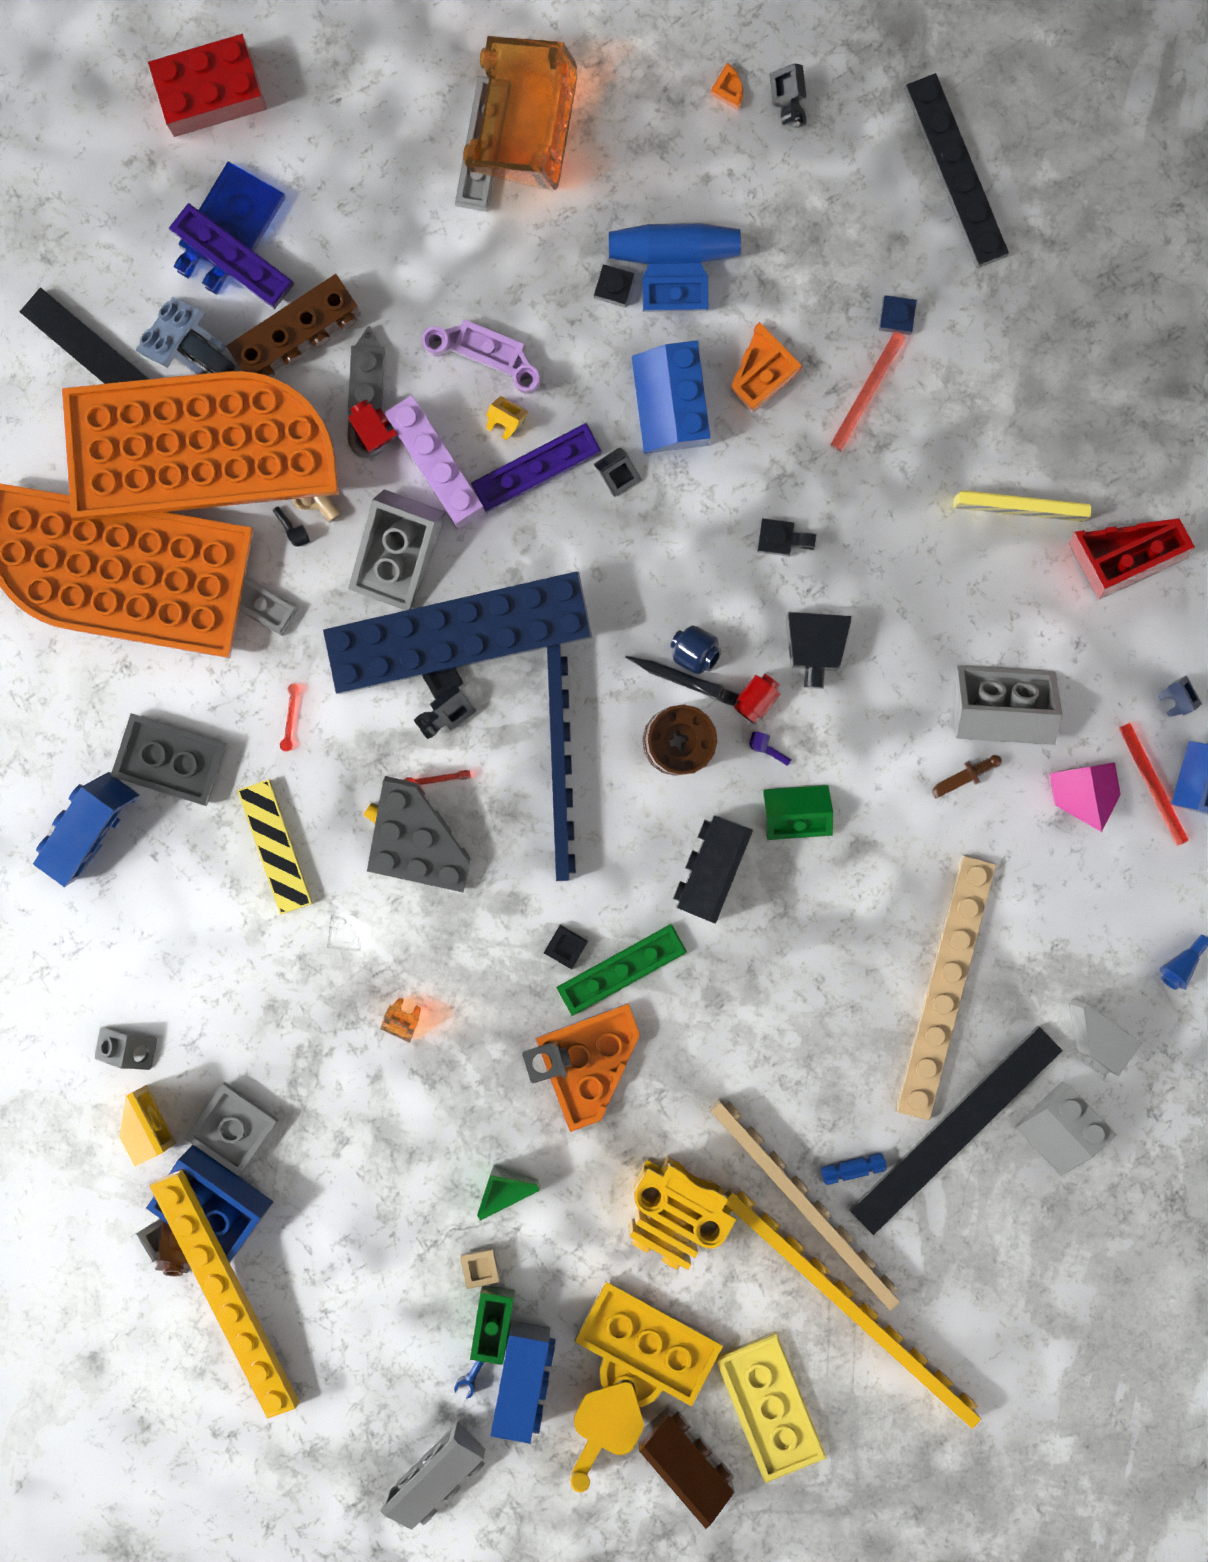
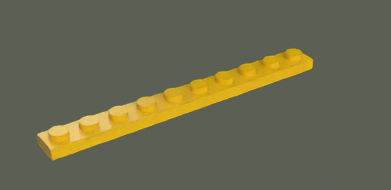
[725,1188,981,1429]

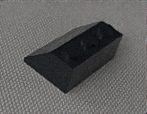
[673,815,753,924]

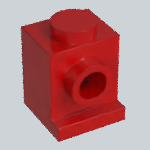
[348,399,397,454]

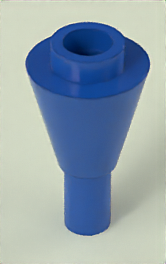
[1160,934,1208,990]

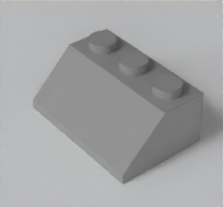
[954,665,1063,745]
[380,1421,486,1530]

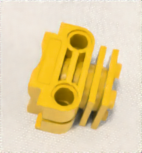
[628,1156,737,1270]

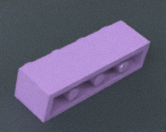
[384,395,485,530]

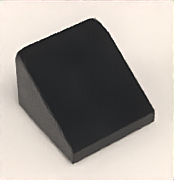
[594,448,642,497]

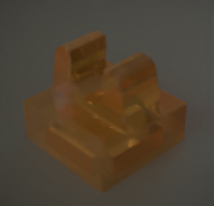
[380,998,421,1043]

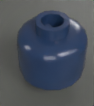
[670,625,722,674]

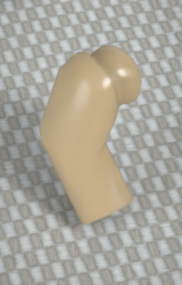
[292,496,342,523]

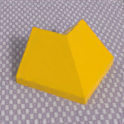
[119,1085,176,1166]

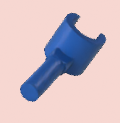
[454,1361,484,1399]

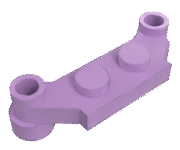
[422,319,540,394]

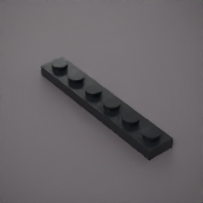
[904,73,1009,268]

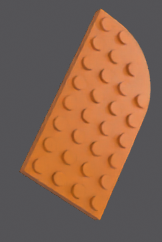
[62,371,339,521]
[0,483,254,659]

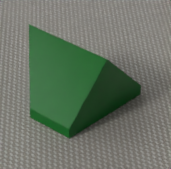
[477,1165,541,1221]

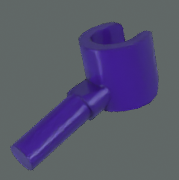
[749,732,792,766]

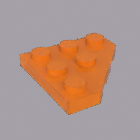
[535,1003,640,1132]

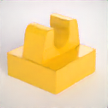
[486,396,529,440]

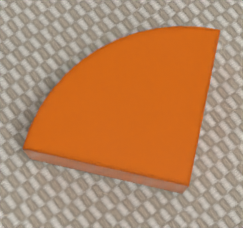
[710,63,743,110]

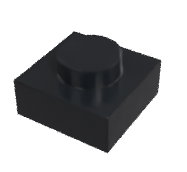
[594,264,634,308]

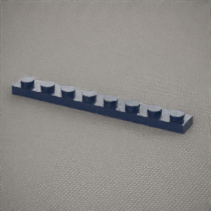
[547,645,576,881]

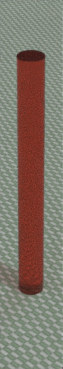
[830,332,905,452]
[1118,722,1189,846]

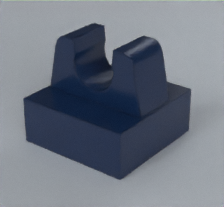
[1158,675,1202,717]

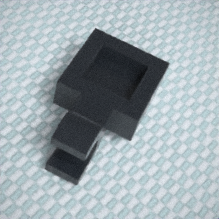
[769,63,807,128]
[757,518,817,557]
[414,684,476,739]

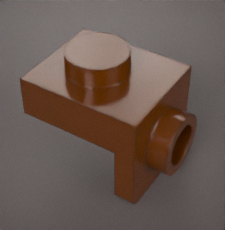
[155,1222,191,1277]

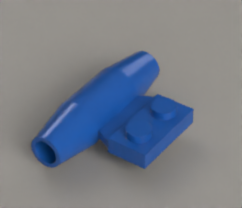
[609,223,741,312]

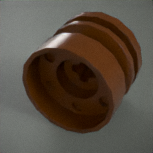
[642,705,718,776]

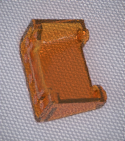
[463,36,577,190]

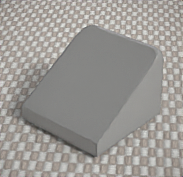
[130,1219,164,1265]

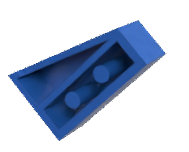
[33,772,140,888]

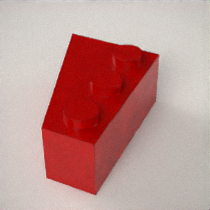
[1069,518,1195,600]

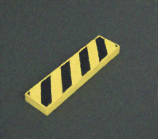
[953,490,1092,522]
[237,779,313,915]

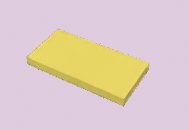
[716,1332,826,1483]

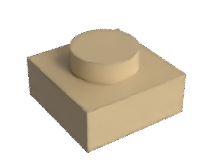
[460,1248,500,1289]

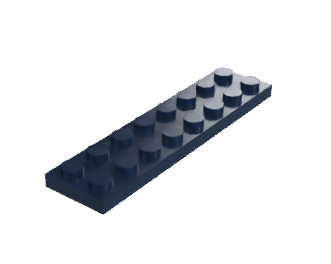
[323,571,593,694]

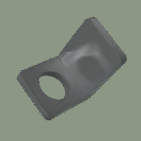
[95,1027,157,1070]
[522,1041,572,1083]

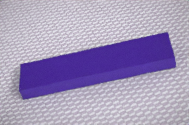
[168,203,294,310]
[471,422,602,513]

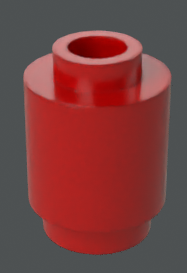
[734,673,781,724]

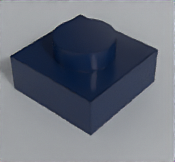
[878,295,917,335]

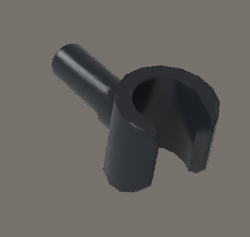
[272,506,310,547]

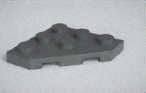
[367,776,471,892]

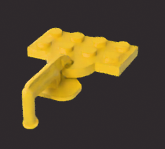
[569,1281,723,1493]

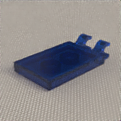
[173,161,286,295]

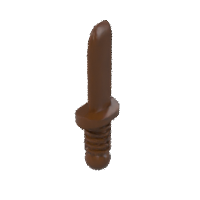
[932,755,1002,799]

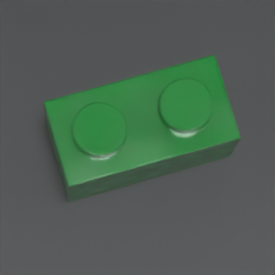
[470,1285,515,1365]

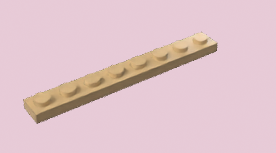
[896,856,996,1120]
[709,1099,900,1311]

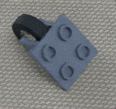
[136,297,236,375]

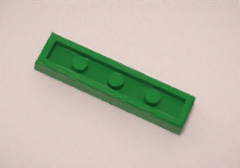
[556,923,687,1016]

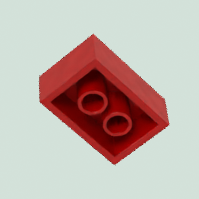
[148,33,267,137]

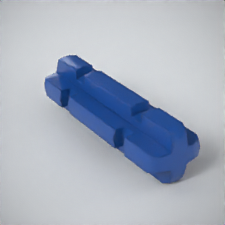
[821,1153,886,1185]

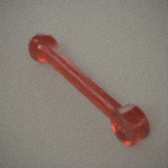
[280,683,300,752]
[404,770,471,785]

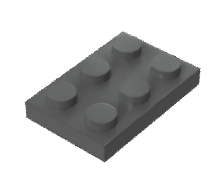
[111,713,227,806]

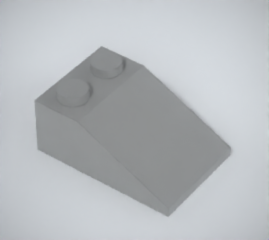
[348,489,445,610]

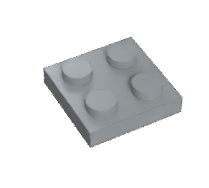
[185,1083,279,1176]

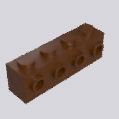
[226,274,361,378]

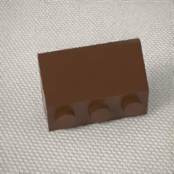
[638,1407,735,1529]

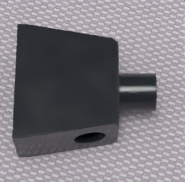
[786,612,851,689]

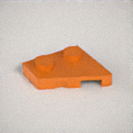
[731,322,802,413]

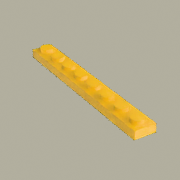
[149,1170,300,1419]

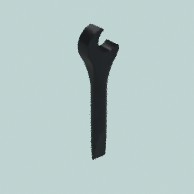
[626,656,739,706]

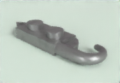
[347,326,385,458]

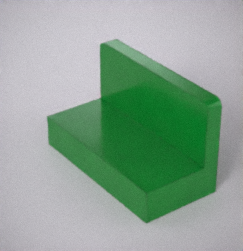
[763,785,833,840]

